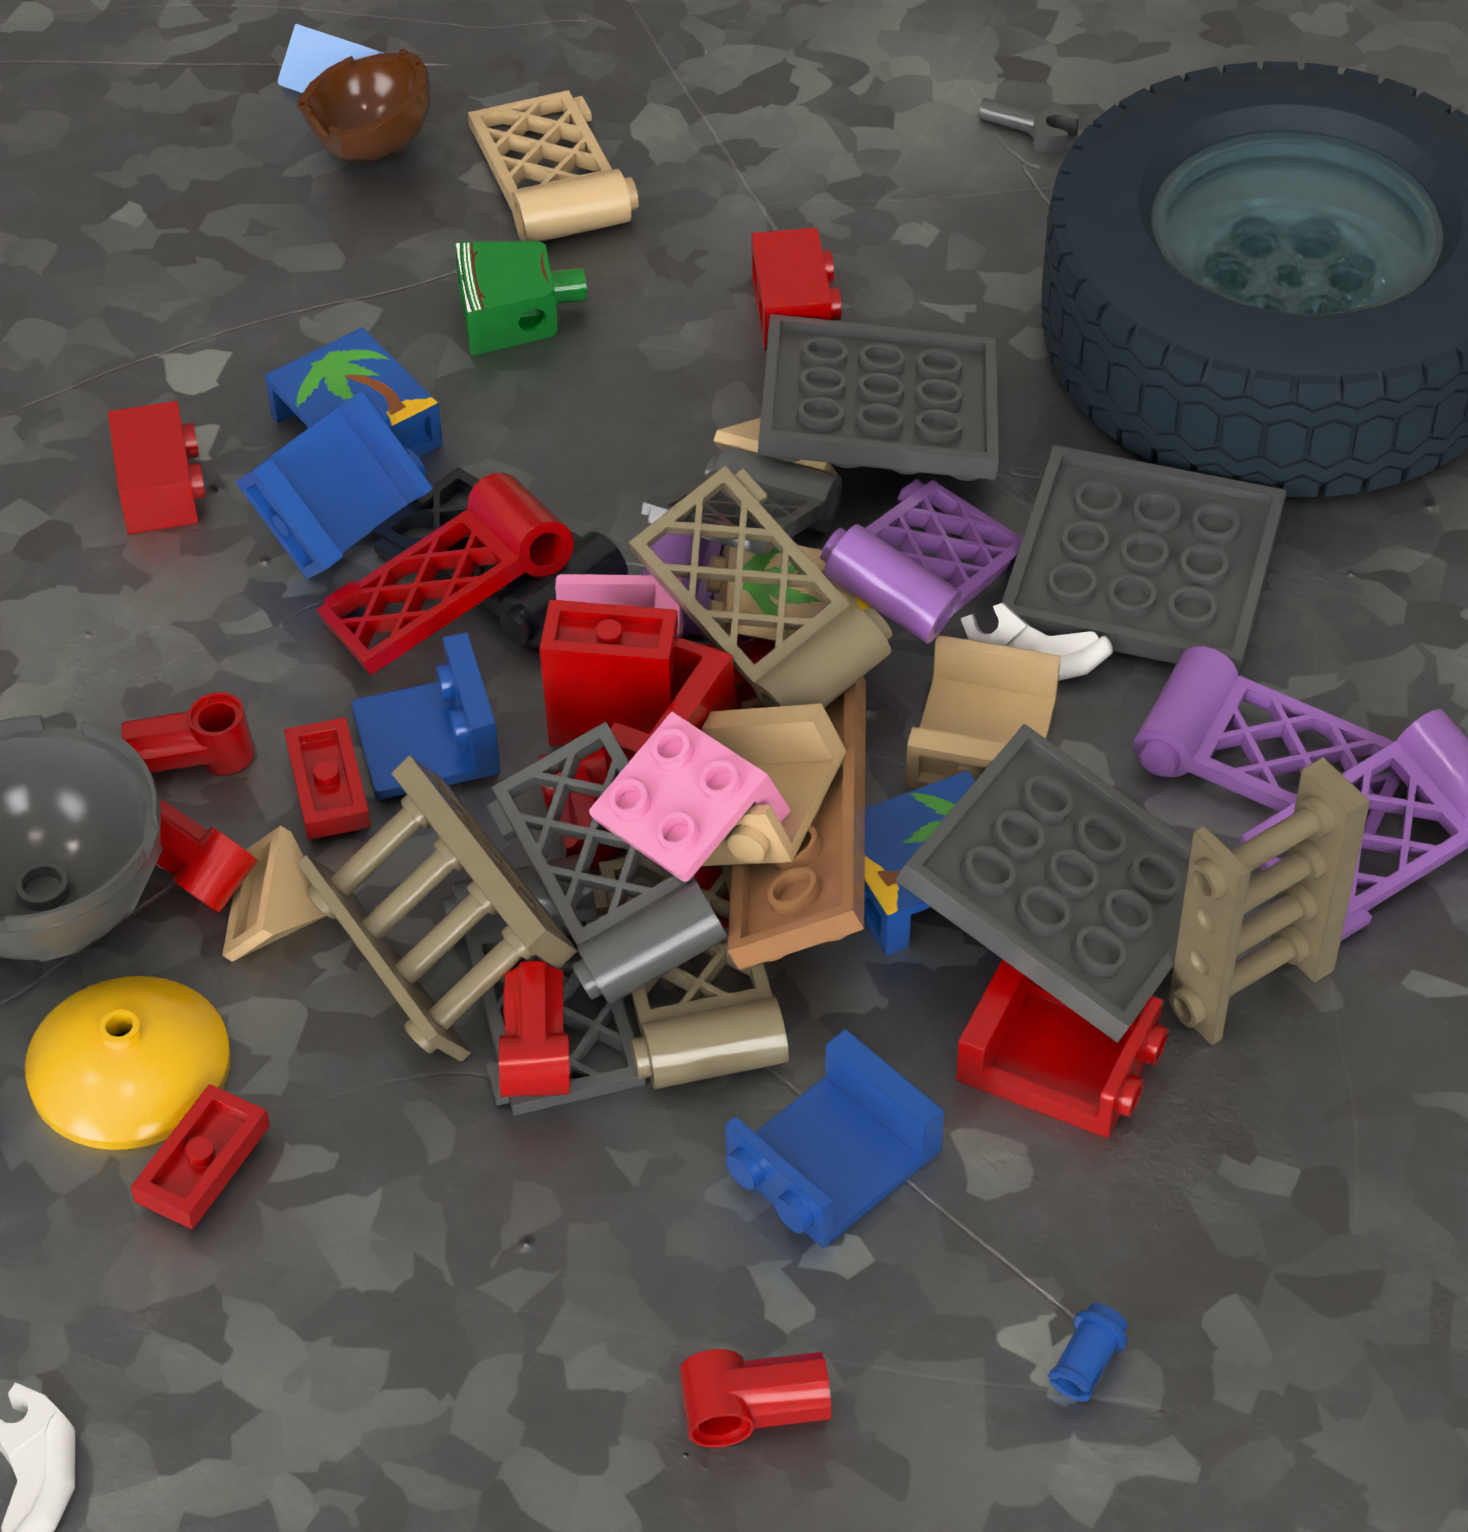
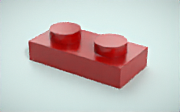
[284,717,371,840]
[130,1084,270,1230]

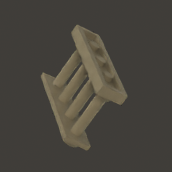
[297,755,578,1062]
[1168,757,1370,1046]

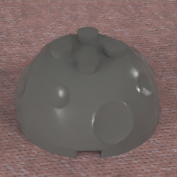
[0,715,163,962]

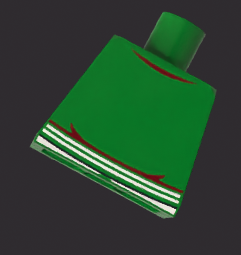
[454,241,587,355]

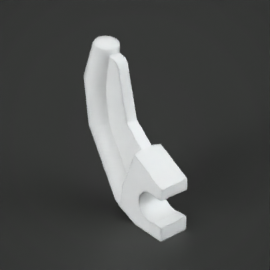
[961,603,1113,681]
[0,1383,75,1532]

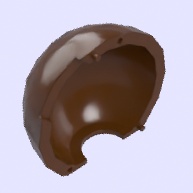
[297,49,430,162]

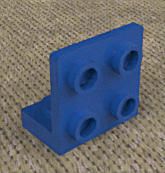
[351,632,501,799]

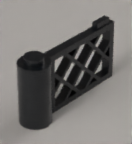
[373,467,628,649]

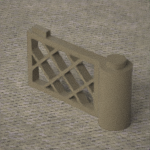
[628,466,893,708]
[591,854,789,1089]

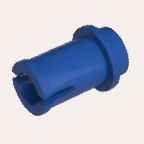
[1048,1303,1128,1402]

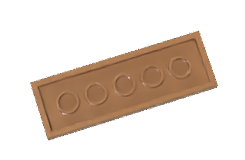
[727,676,866,970]

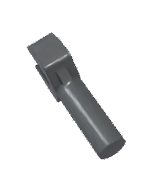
[978,98,1079,153]

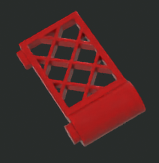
[316,472,574,676]

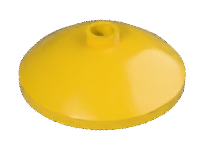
[25,976,231,1150]

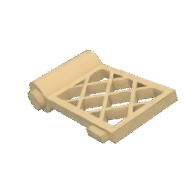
[468,90,639,242]

